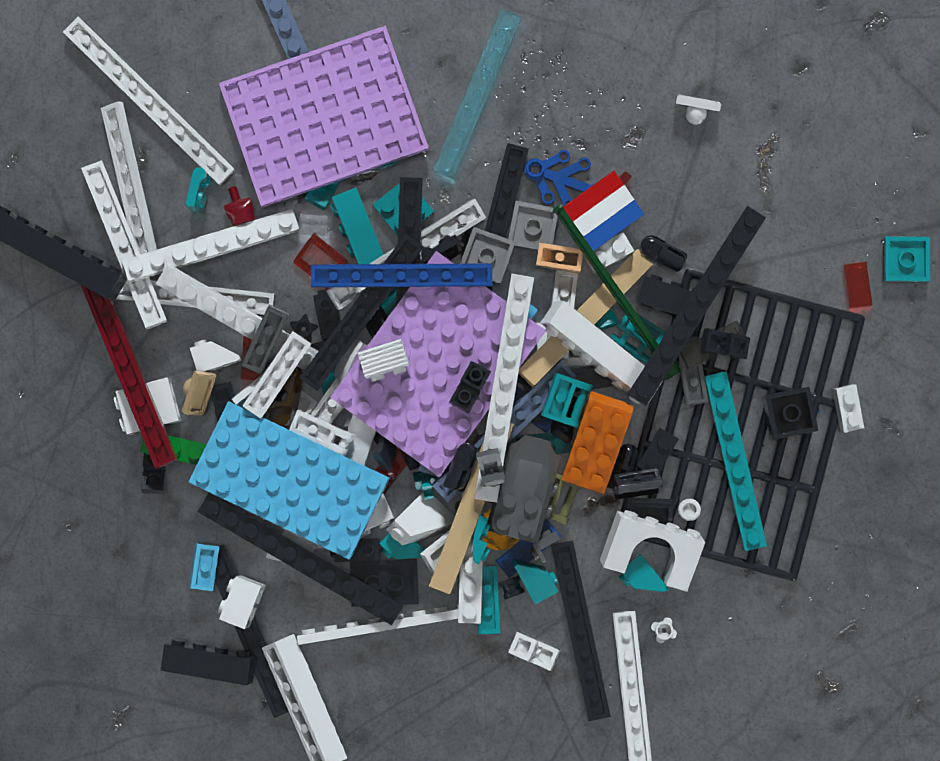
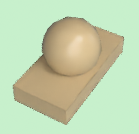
[182,371,217,416]

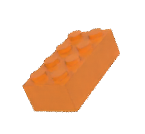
[561,391,634,494]

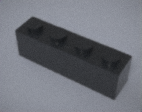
[160,639,256,686]

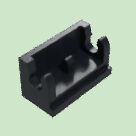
[627,498,673,524]

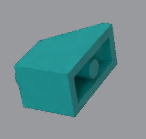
[379,533,425,559]
[619,554,669,592]
[512,559,559,604]

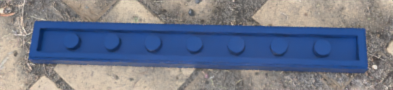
[311,263,493,287]

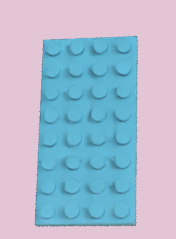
[189,401,390,560]

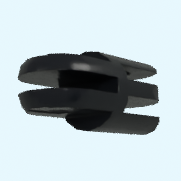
[640,235,687,272]
[444,443,478,492]
[607,443,638,489]

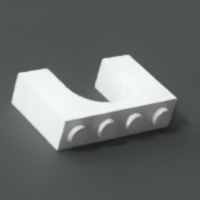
[600,510,705,592]

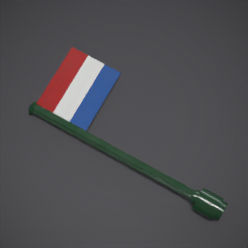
[553,171,681,380]

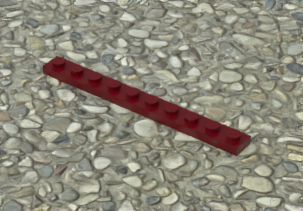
[80,284,178,469]

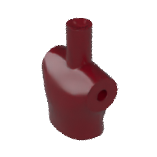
[224,186,255,226]

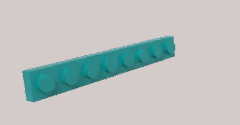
[704,372,767,551]

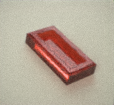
[843,261,873,309]

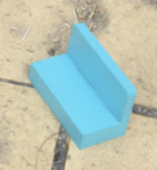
[188,543,219,591]

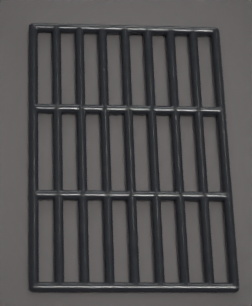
[620,269,865,582]

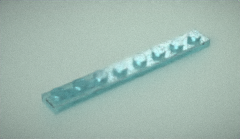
[433,9,521,180]

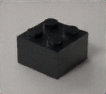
[762,387,819,440]

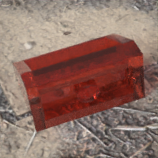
[293,233,349,289]

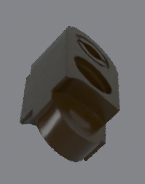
[267,366,302,428]

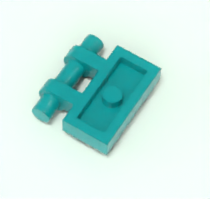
[610,313,666,364]

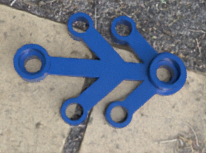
[524,150,597,205]

